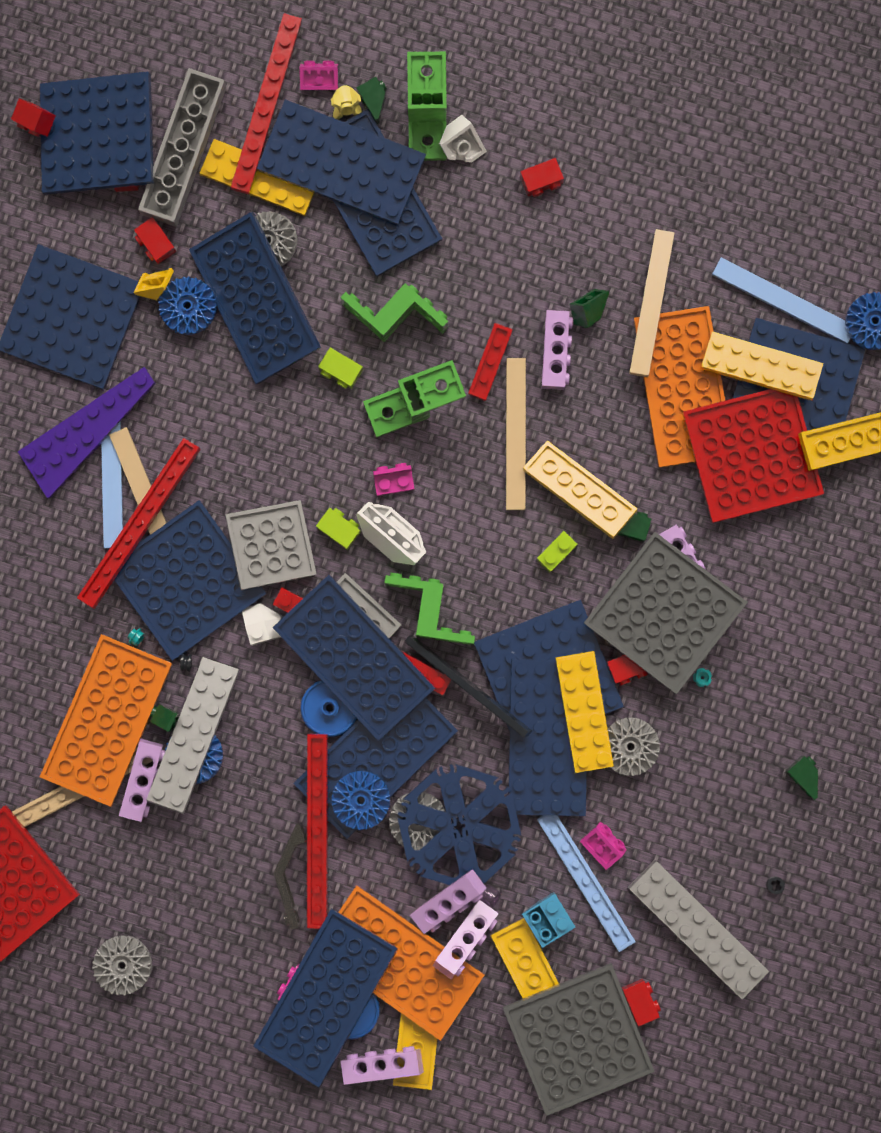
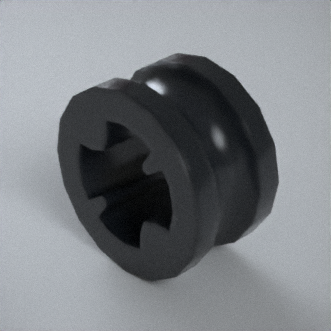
[180,654,192,672]
[766,876,785,894]

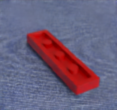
[468,323,513,401]

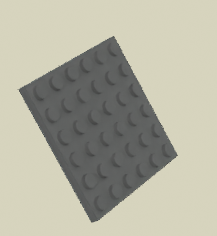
[584,532,748,694]
[503,963,655,1116]

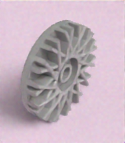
[256,211,297,267]
[607,717,660,776]
[389,792,446,850]
[92,935,152,995]

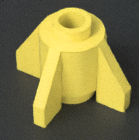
[331,86,362,120]

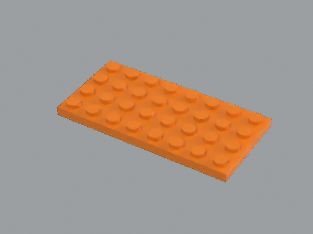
[633,306,725,468]
[40,634,173,807]
[339,885,485,1041]

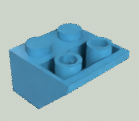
[522,892,575,948]

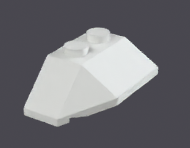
[356,502,426,565]

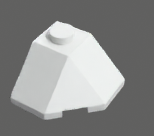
[439,115,487,162]
[242,604,284,646]

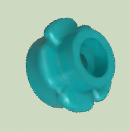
[128,628,145,646]
[693,668,712,687]

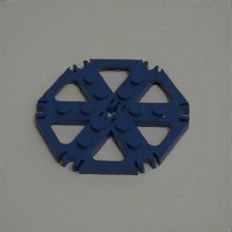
[397,764,521,885]

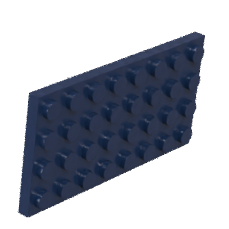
[257,99,426,225]
[333,109,443,277]
[189,212,321,384]
[272,574,435,741]
[508,659,587,816]
[293,697,458,839]
[253,909,399,1087]

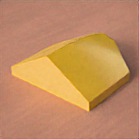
[134,268,174,300]

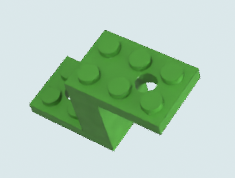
[407,51,447,161]
[340,283,448,342]
[363,360,466,437]
[385,573,475,645]

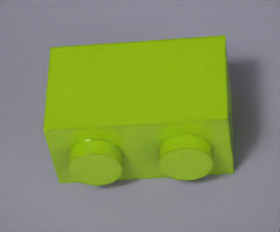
[318,347,363,389]
[316,507,361,550]
[536,531,578,573]

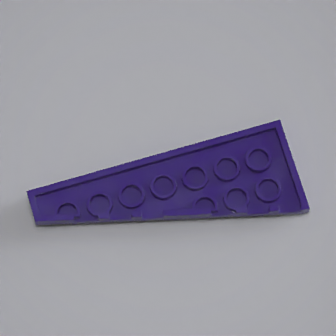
[18,367,156,499]

